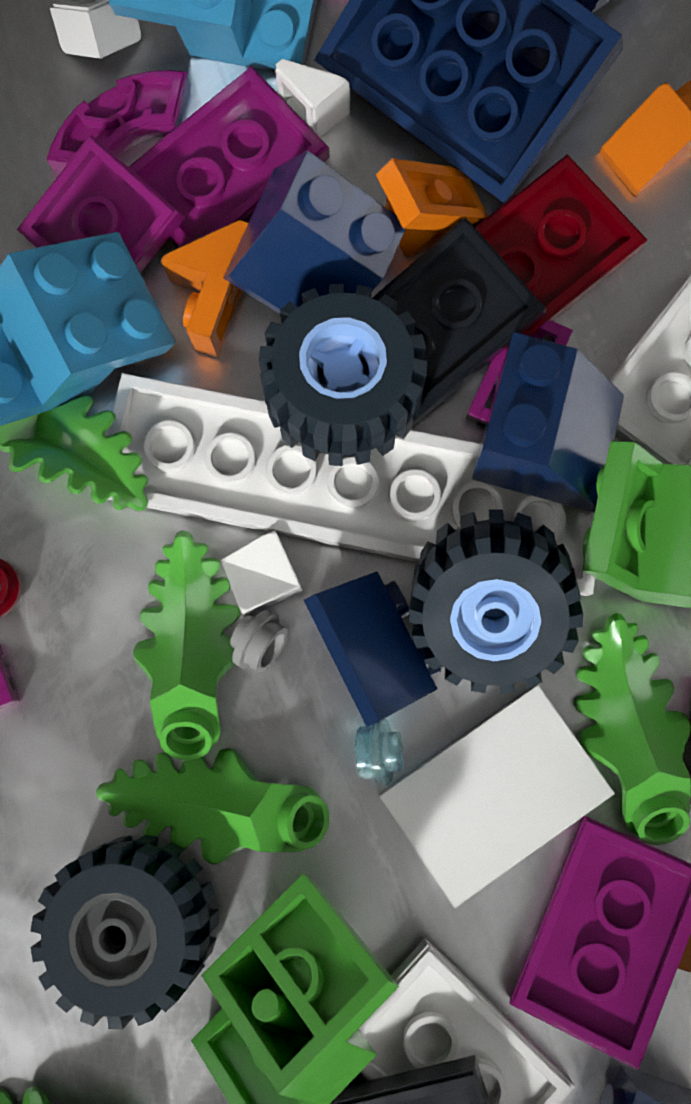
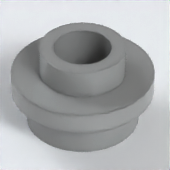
[230,609,288,673]

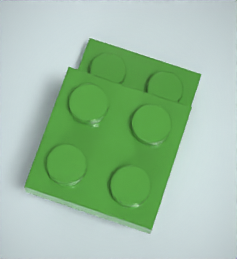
[582,441,691,608]
[191,873,399,1104]

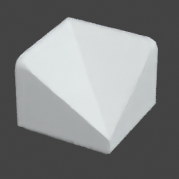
[50,0,141,58]
[275,59,350,138]
[221,530,303,617]

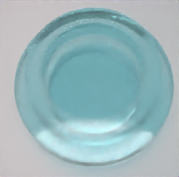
[355,719,404,785]

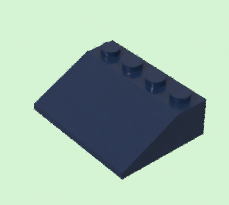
[314,0,623,203]

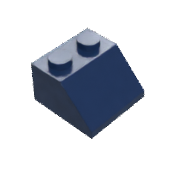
[223,150,405,314]
[471,332,624,513]
[304,571,441,727]

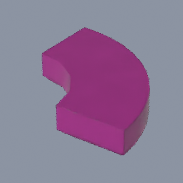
[46,70,191,172]

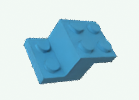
[109,0,317,72]
[0,232,176,426]

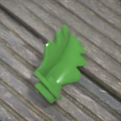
[0,395,148,511]
[133,530,240,760]
[574,613,691,845]
[96,748,329,865]

